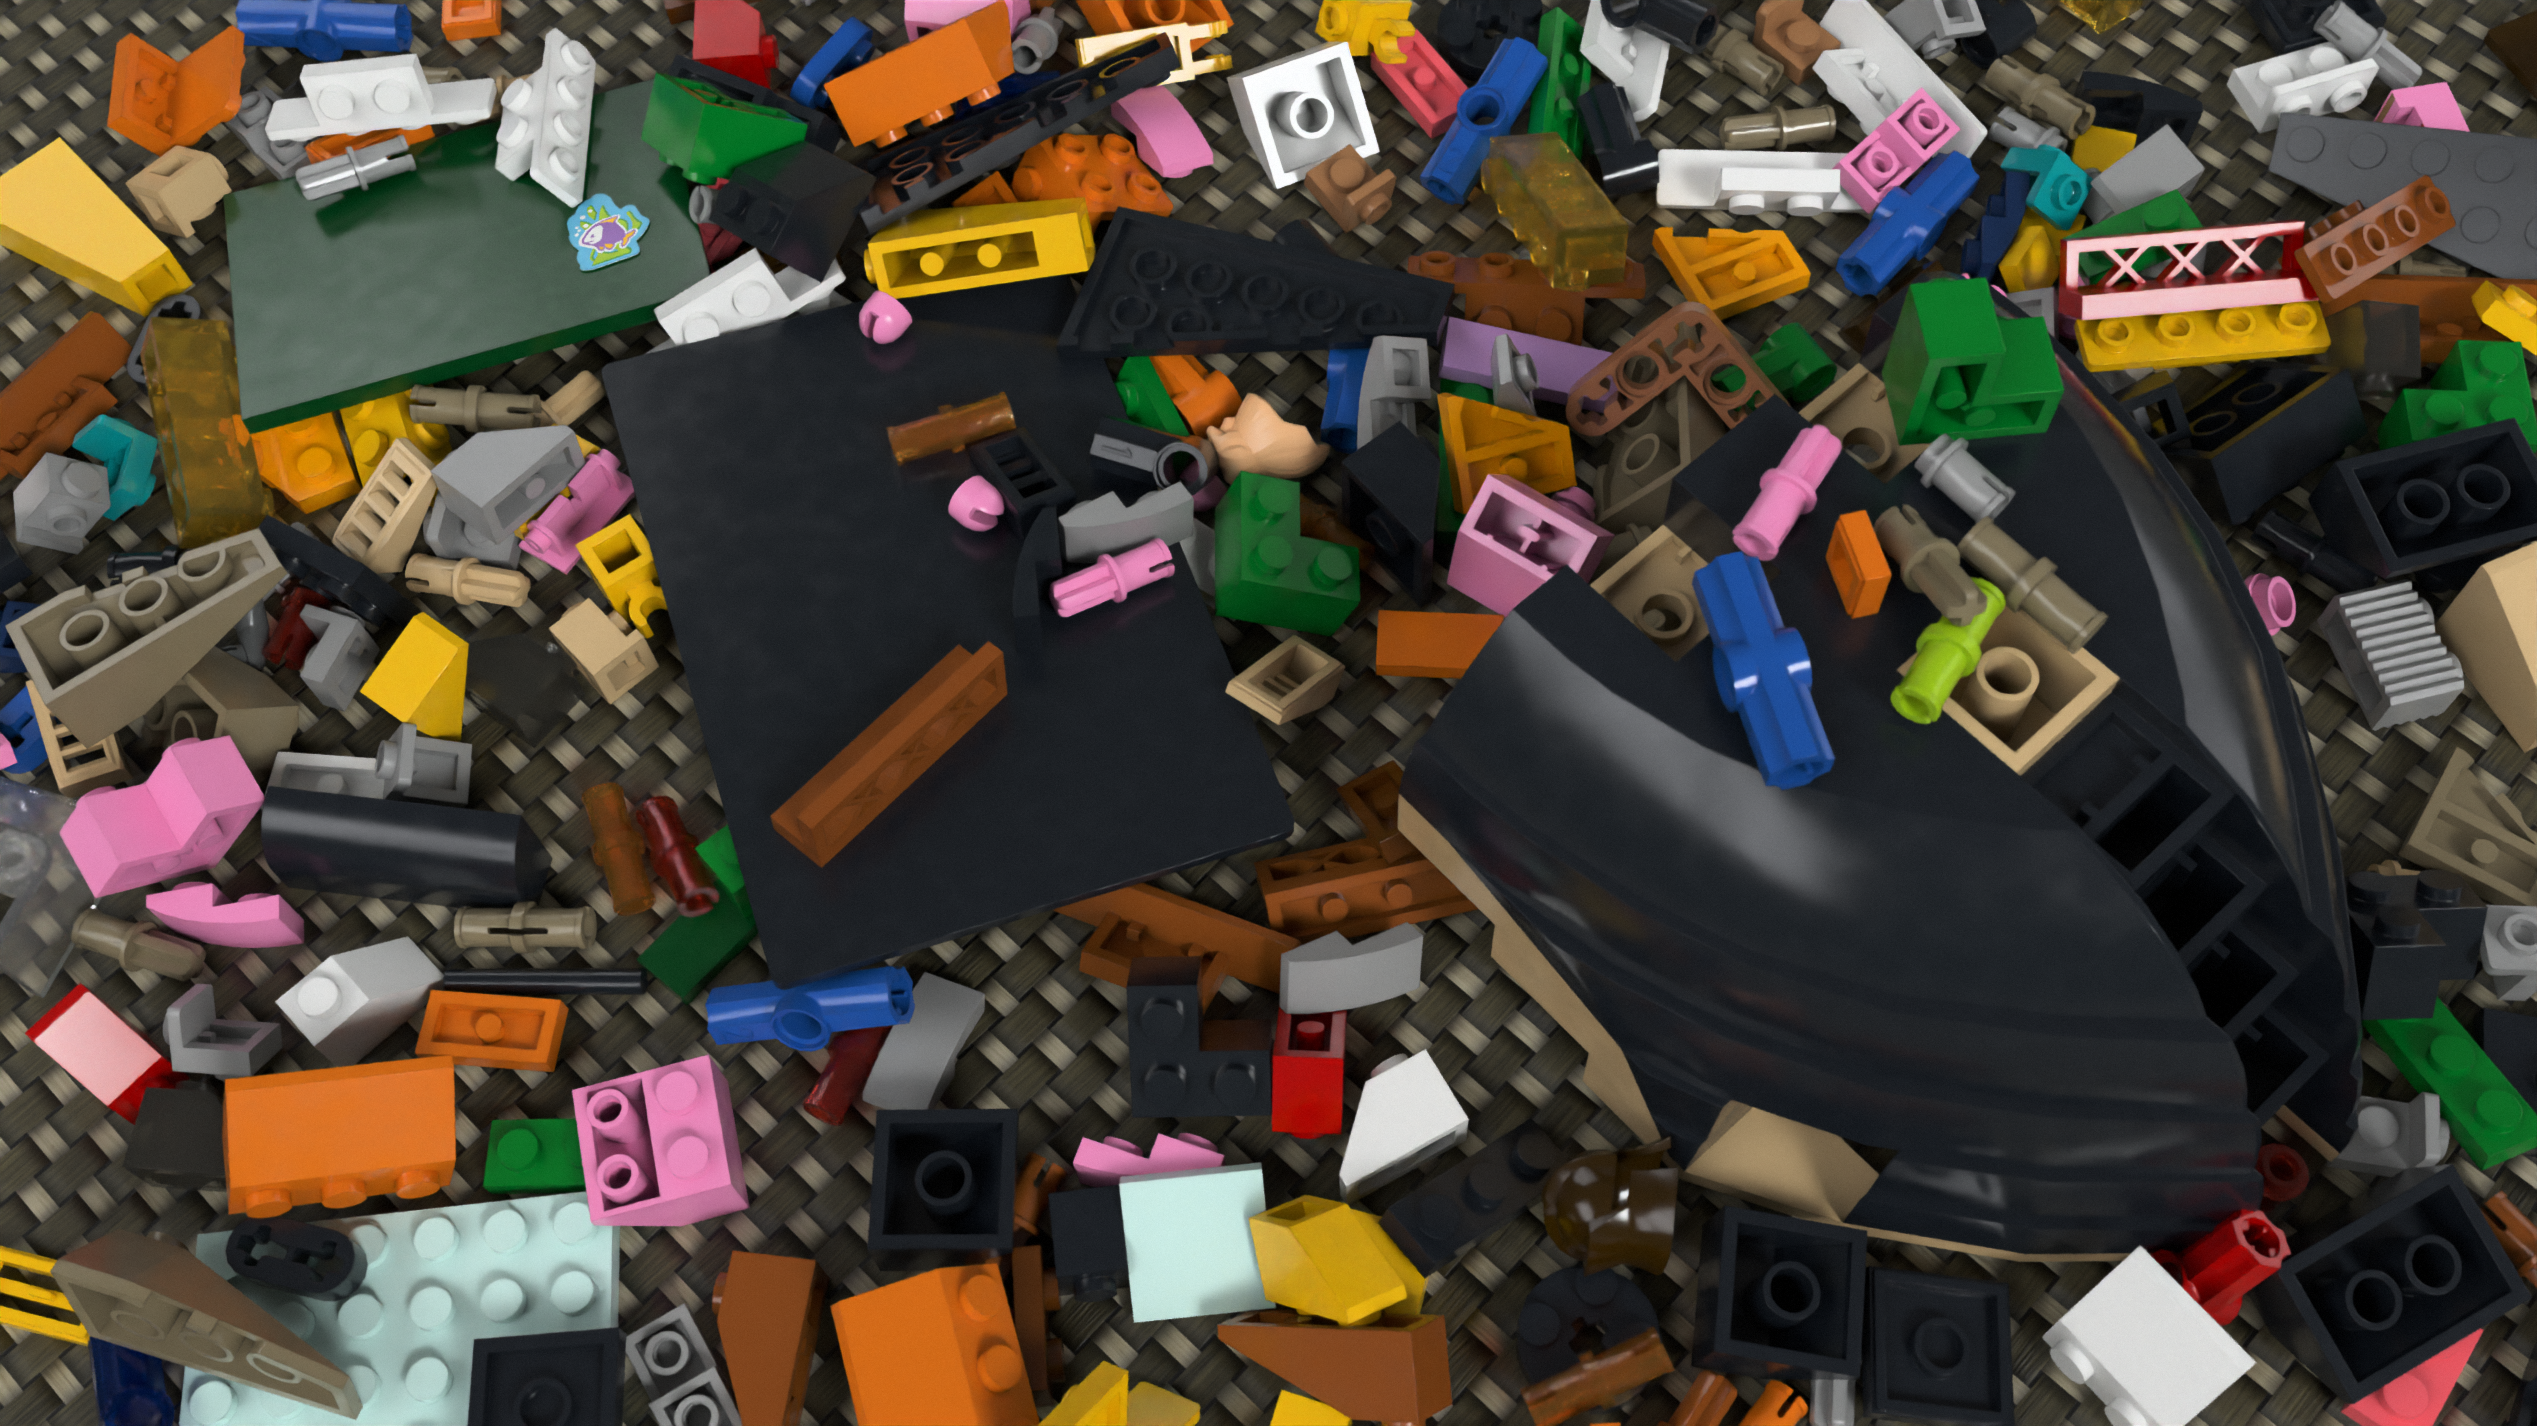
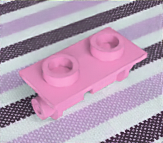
[518,449,635,575]

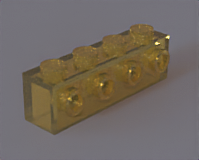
[1481,132,1629,292]
[140,317,274,548]

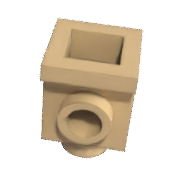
[125,145,232,238]
[549,598,660,705]

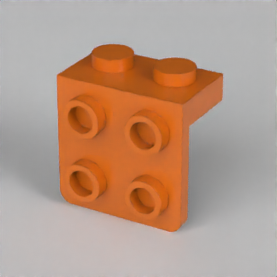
[107,26,246,157]
[1009,133,1173,235]

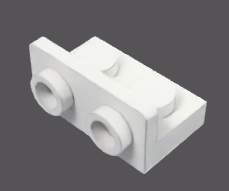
[2226,41,2379,134]

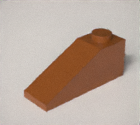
[712,1250,830,1426]
[1217,1309,1452,1426]

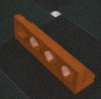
[770,641,1008,868]
[1254,838,1478,945]

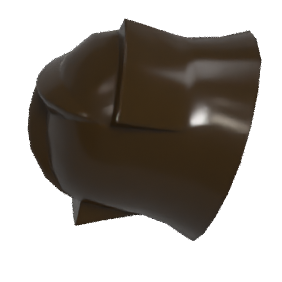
[1541,1136,1678,1277]

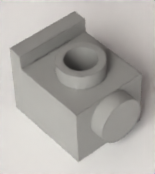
[1883,0,1986,59]
[13,452,111,555]

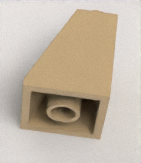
[2435,541,2537,752]

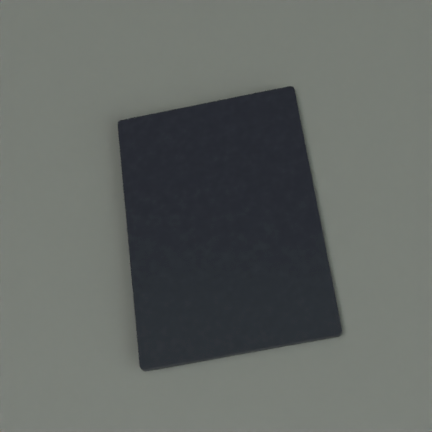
[601,274,1294,990]

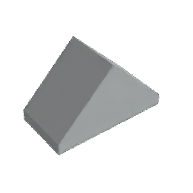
[2090,124,2205,214]

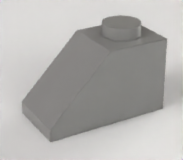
[431,425,586,545]

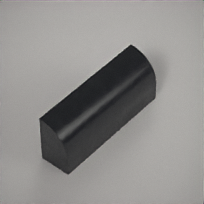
[261,786,553,908]

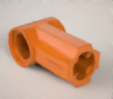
[1148,355,1242,439]

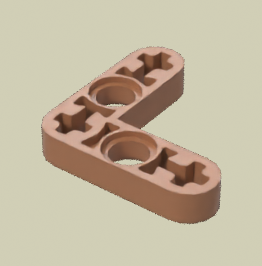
[1565,301,1791,436]

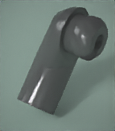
[221,598,270,672]

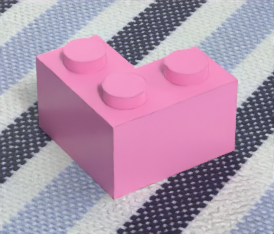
[59,735,265,898]

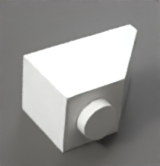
[275,936,444,1067]
[1339,1049,1469,1206]

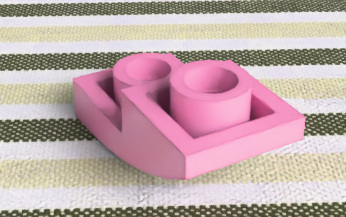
[1111,85,1214,178]
[1832,87,1961,214]
[146,882,304,948]
[1073,1133,1226,1188]

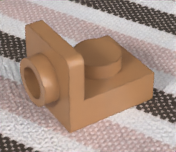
[1752,0,1841,86]
[1304,144,1397,233]

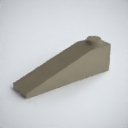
[1593,302,1726,534]
[5,528,287,749]
[141,646,299,784]
[50,1229,363,1420]

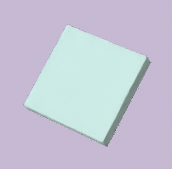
[1119,1162,1276,1323]

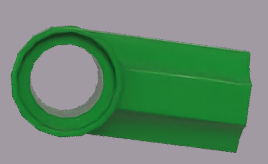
[1710,322,1837,412]

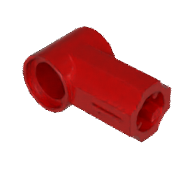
[2151,1209,2291,1327]

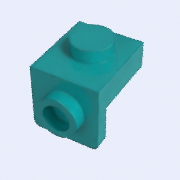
[2000,144,2094,230]
[72,415,159,521]

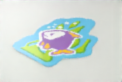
[567,193,650,271]

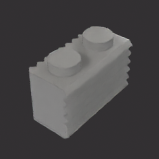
[2317,579,2464,731]

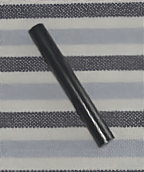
[443,968,648,995]

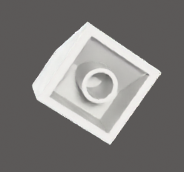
[1227,42,1380,189]
[2042,1245,2256,1426]

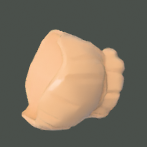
[1206,393,1330,485]

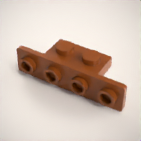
[2277,175,2456,304]
[1407,251,1646,346]
[2318,274,2537,368]
[0,311,133,480]
[1053,883,1302,1015]

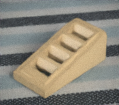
[332,438,437,574]
[1225,635,1345,725]
[26,680,133,800]

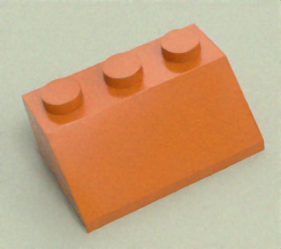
[823,0,1014,148]
[222,1055,456,1218]
[831,1263,1040,1426]

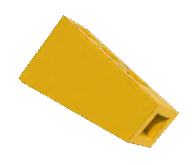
[0,137,193,317]
[864,197,1097,299]

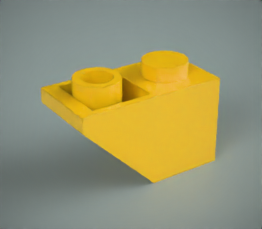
[1248,1195,1407,1326]

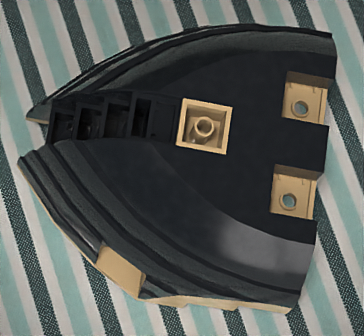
[1398,271,2363,1262]

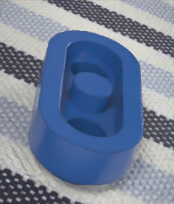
[790,17,875,109]

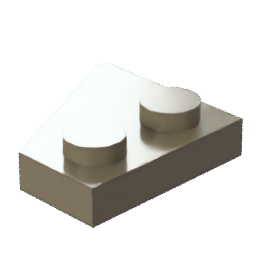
[2398,747,2537,906]

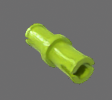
[1890,577,2006,724]

